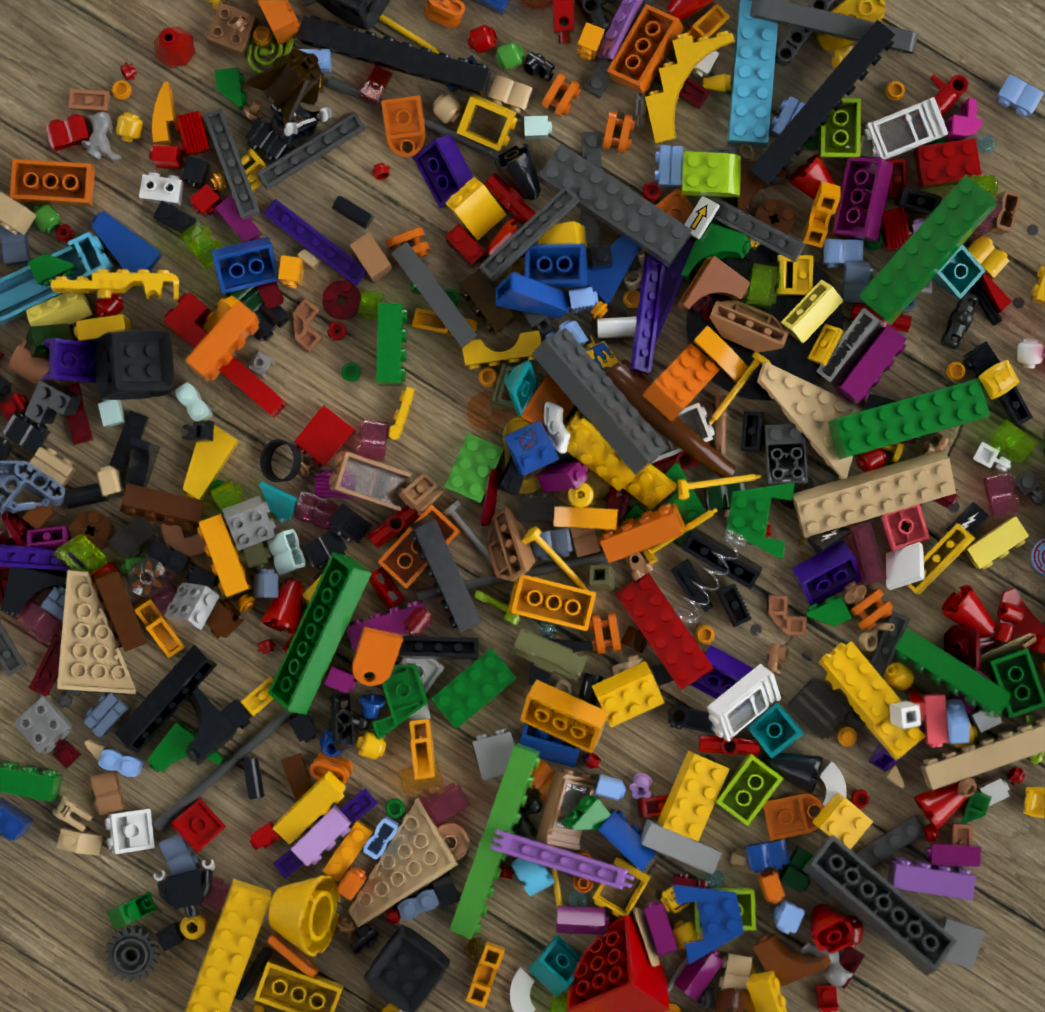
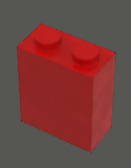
[294,405,355,467]

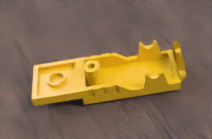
[51,269,179,301]
[564,410,677,510]
[819,641,926,761]

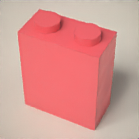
[918,693,948,747]

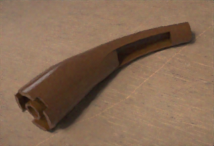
[606,360,736,478]

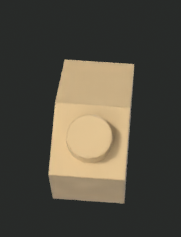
[56,826,104,855]

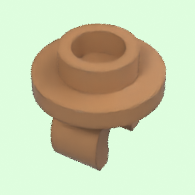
[244,99,263,121]
[292,455,314,477]
[336,917,356,939]

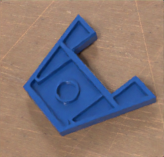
[673,884,744,964]

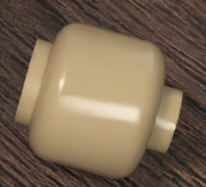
[432,94,462,124]

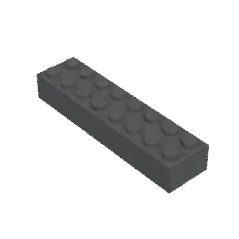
[538,144,692,267]
[532,328,668,475]
[803,835,957,976]

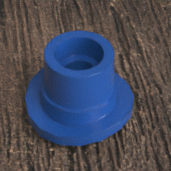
[358,694,385,719]
[319,729,347,757]

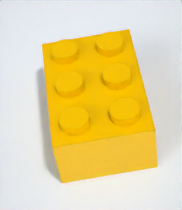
[592,661,665,728]

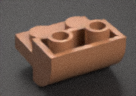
[8,338,50,385]

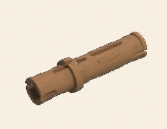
[713,395,729,454]

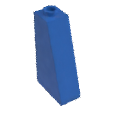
[91,211,163,273]
[587,236,640,305]
[495,273,570,319]

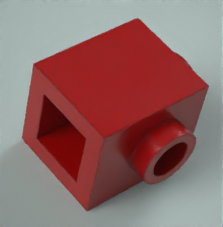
[189,184,223,216]

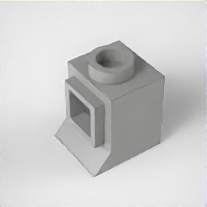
[247,351,276,379]

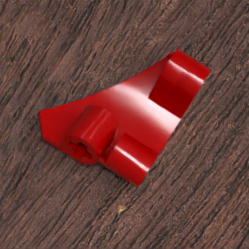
[994,588,1045,655]

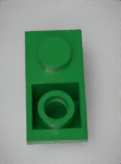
[214,67,247,111]
[28,254,78,287]
[804,595,852,626]
[562,794,611,830]
[106,892,157,929]

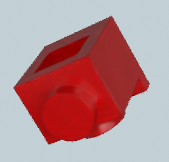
[250,821,281,850]

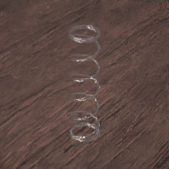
[675,529,747,624]

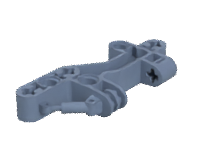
[0,461,65,515]

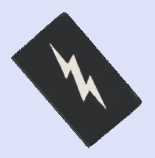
[945,502,989,534]
[807,526,851,555]

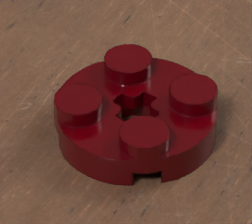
[322,280,362,320]

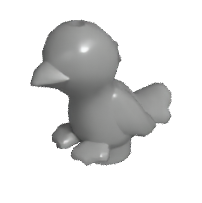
[81,111,122,163]
[800,943,853,987]

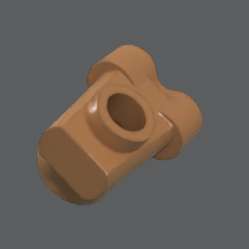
[920,432,950,456]
[625,552,654,581]
[844,581,867,605]
[766,643,789,675]

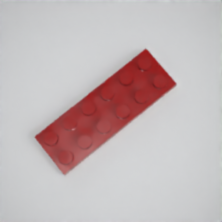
[615,573,714,691]

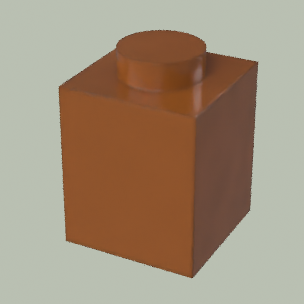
[22,500,56,529]

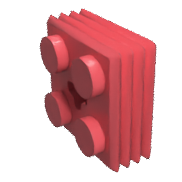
[880,504,930,551]

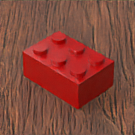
[913,138,982,190]

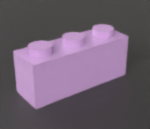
[291,805,352,866]

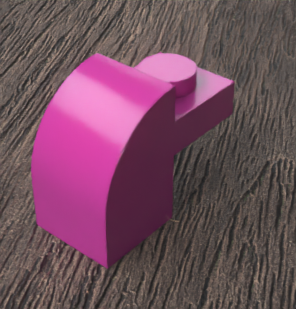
[945,98,983,141]

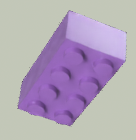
[887,857,976,900]

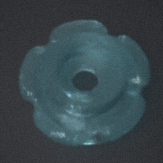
[976,134,996,153]
[540,622,556,639]
[706,869,725,889]
[568,890,588,907]

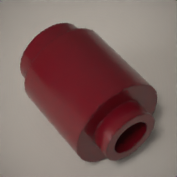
[404,606,432,636]

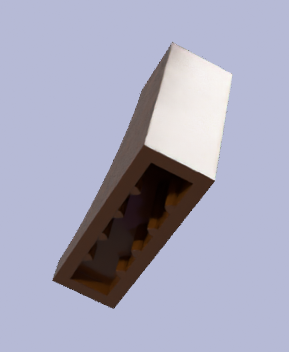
[736,160,789,212]

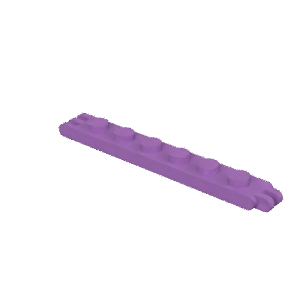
[597,0,643,59]
[490,829,635,889]

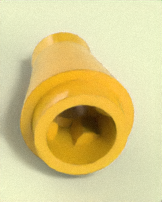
[703,73,732,93]

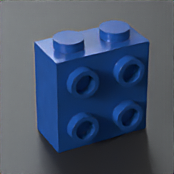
[0,797,34,841]

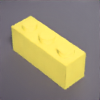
[781,280,843,343]
[26,293,93,327]
[964,516,1029,570]

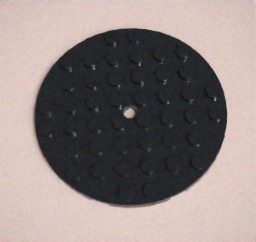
[686,245,843,401]

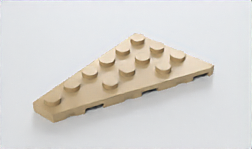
[757,362,864,480]
[57,570,136,694]
[348,798,458,928]

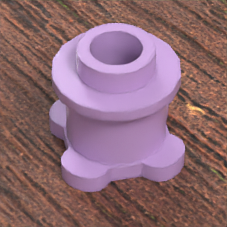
[629,773,652,799]

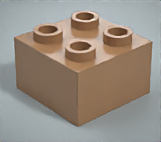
[205,2,259,58]

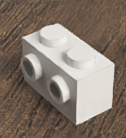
[139,172,184,207]

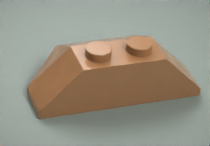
[710,300,789,353]
[487,507,535,582]

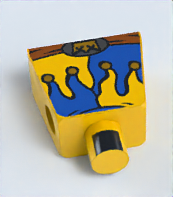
[583,335,621,374]

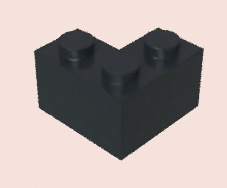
[25,380,83,424]

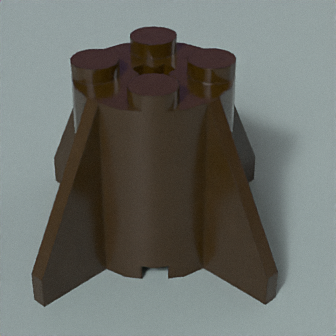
[246,48,321,125]

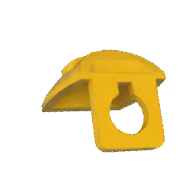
[978,360,1020,400]
[1023,787,1045,818]

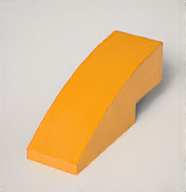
[673,4,730,49]
[152,81,176,145]
[412,308,477,337]
[693,325,748,382]
[553,507,618,530]
[134,595,185,659]
[409,719,435,780]

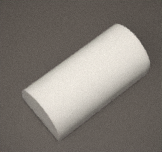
[597,317,637,339]

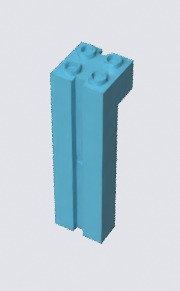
[0,232,114,326]

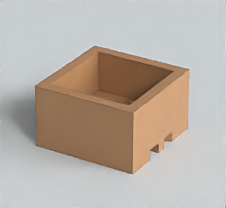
[350,232,393,283]

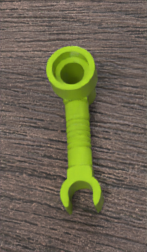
[474,590,520,626]

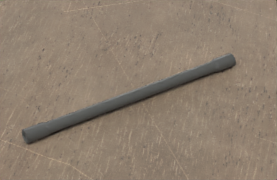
[327,76,504,161]
[417,551,608,601]
[152,709,297,832]

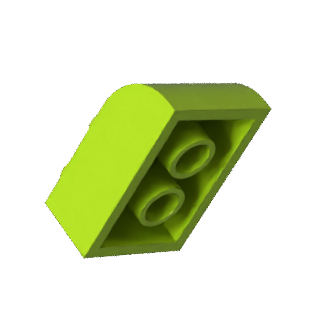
[818,98,861,158]
[681,151,742,198]
[716,754,784,826]
[693,887,756,932]

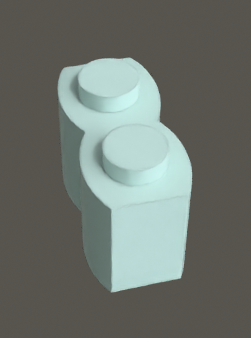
[175,382,212,421]
[267,529,305,575]

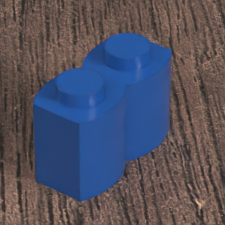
[745,838,790,873]

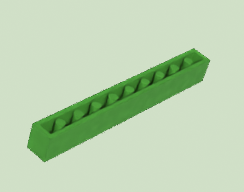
[450,743,541,939]

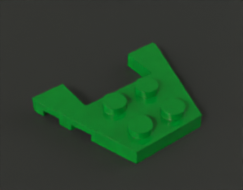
[625,461,707,543]
[726,483,795,560]
[359,665,429,739]

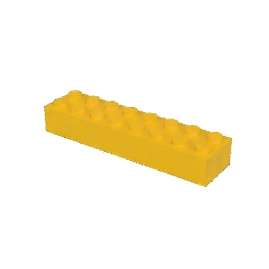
[184,879,271,1012]

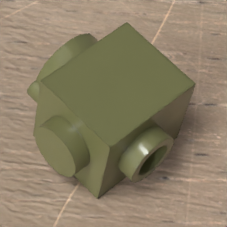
[240,541,272,571]

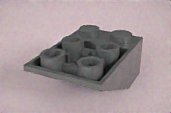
[763,424,808,485]

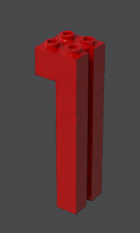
[163,292,288,418]

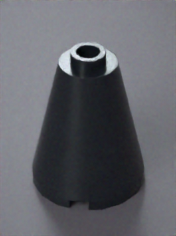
[494,144,541,201]
[766,753,823,794]

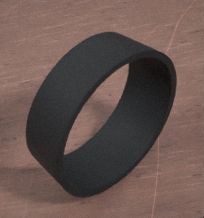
[260,439,302,482]

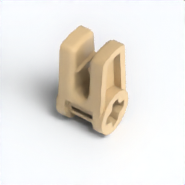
[52,795,94,832]

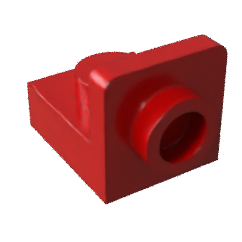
[0,392,29,422]
[815,983,840,1012]

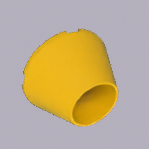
[268,875,340,956]

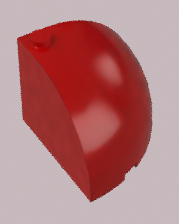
[567,915,670,1012]

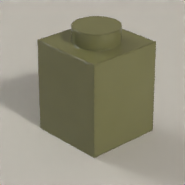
[589,565,615,591]

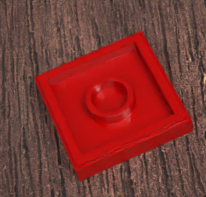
[170,798,226,854]

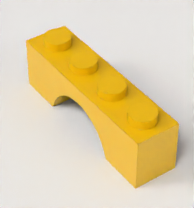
[462,330,541,370]

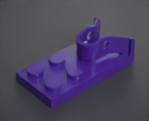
[42,338,96,383]

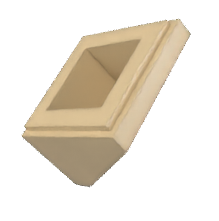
[297,248,322,270]
[84,738,107,761]
[884,765,905,788]

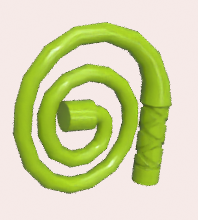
[247,32,296,74]

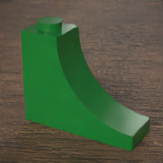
[681,223,751,282]
[147,721,225,773]

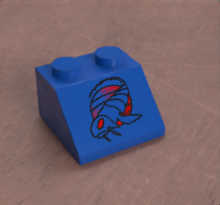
[503,421,559,476]

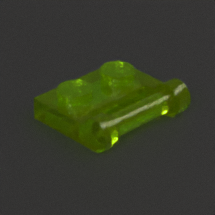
[54,533,108,575]

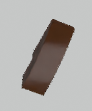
[281,753,313,802]

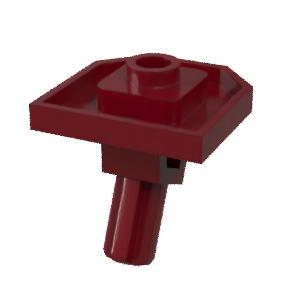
[0,510,28,547]
[944,625,996,669]

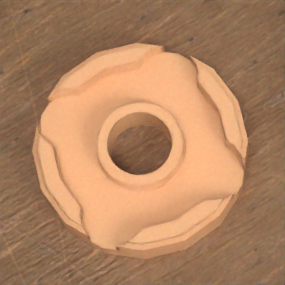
[438,823,470,861]

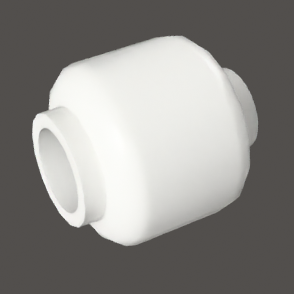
[1017,339,1043,368]

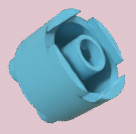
[512,858,555,897]

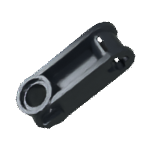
[497,456,525,496]
[668,702,716,735]

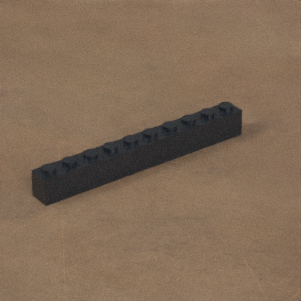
[297,15,491,96]
[748,19,896,188]

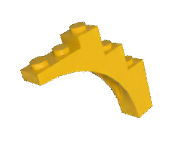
[645,31,735,144]

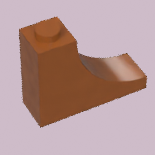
[677,256,751,311]
[753,933,831,987]

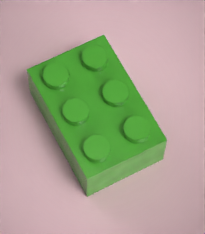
[444,433,504,504]

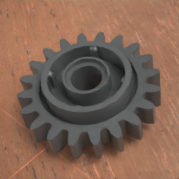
[104,926,160,983]

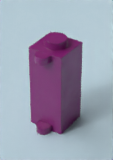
[212,195,263,243]
[536,462,588,492]
[926,842,981,867]
[644,901,678,956]
[556,906,609,935]
[674,949,724,1000]

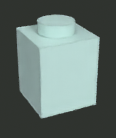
[524,116,552,140]
[98,399,126,428]

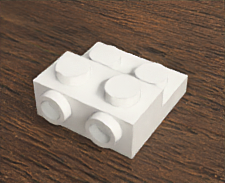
[105,808,155,854]

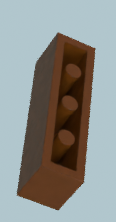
[120,483,205,530]
[92,568,147,652]

